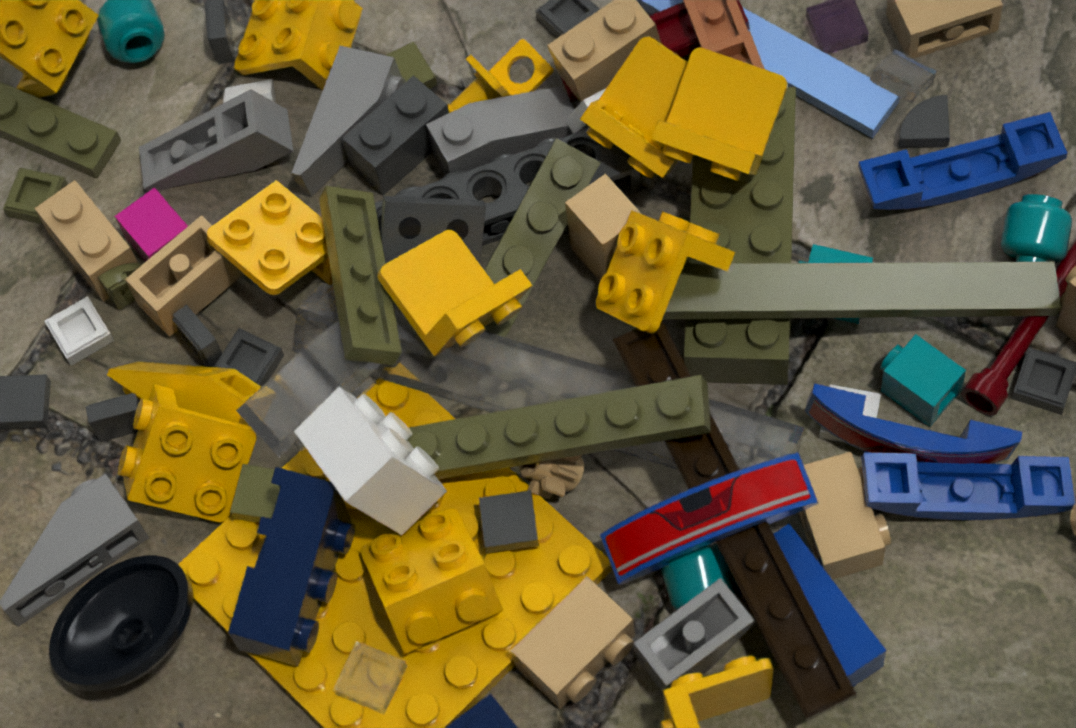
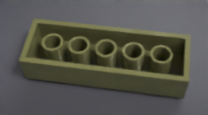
[684,87,796,385]

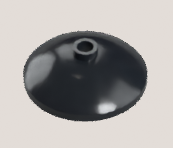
[49,555,194,691]

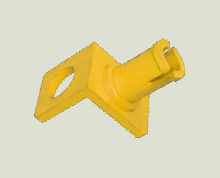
[447,39,554,113]

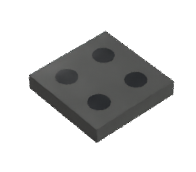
[380,196,486,264]

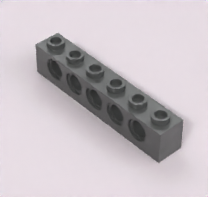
[375,126,641,246]

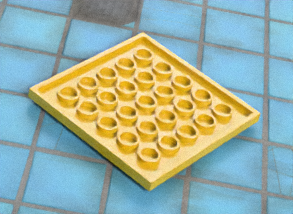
[178,364,613,728]

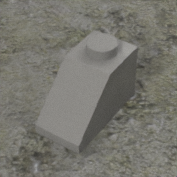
[633,578,754,692]

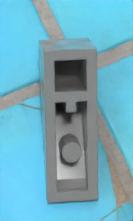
[291,46,405,197]
[426,86,575,176]
[139,89,294,191]
[0,473,149,627]

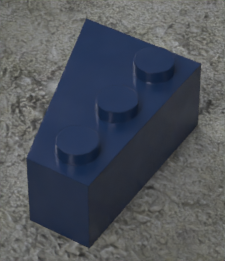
[228,467,355,667]

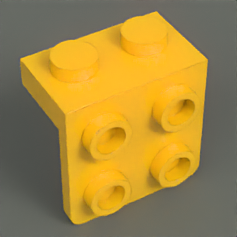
[0,0,99,98]
[234,0,363,90]
[580,36,688,178]
[652,48,788,181]
[207,180,333,295]
[596,210,735,334]
[377,230,533,356]
[118,384,257,522]
[360,508,503,654]
[660,656,773,728]

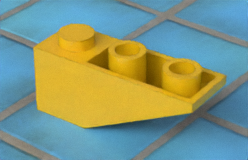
[107,361,274,434]

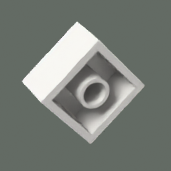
[294,387,447,535]

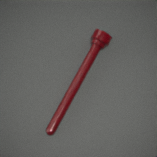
[961,240,1076,416]

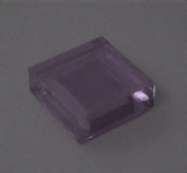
[806,0,869,54]

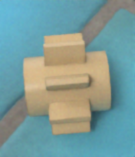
[519,455,584,499]

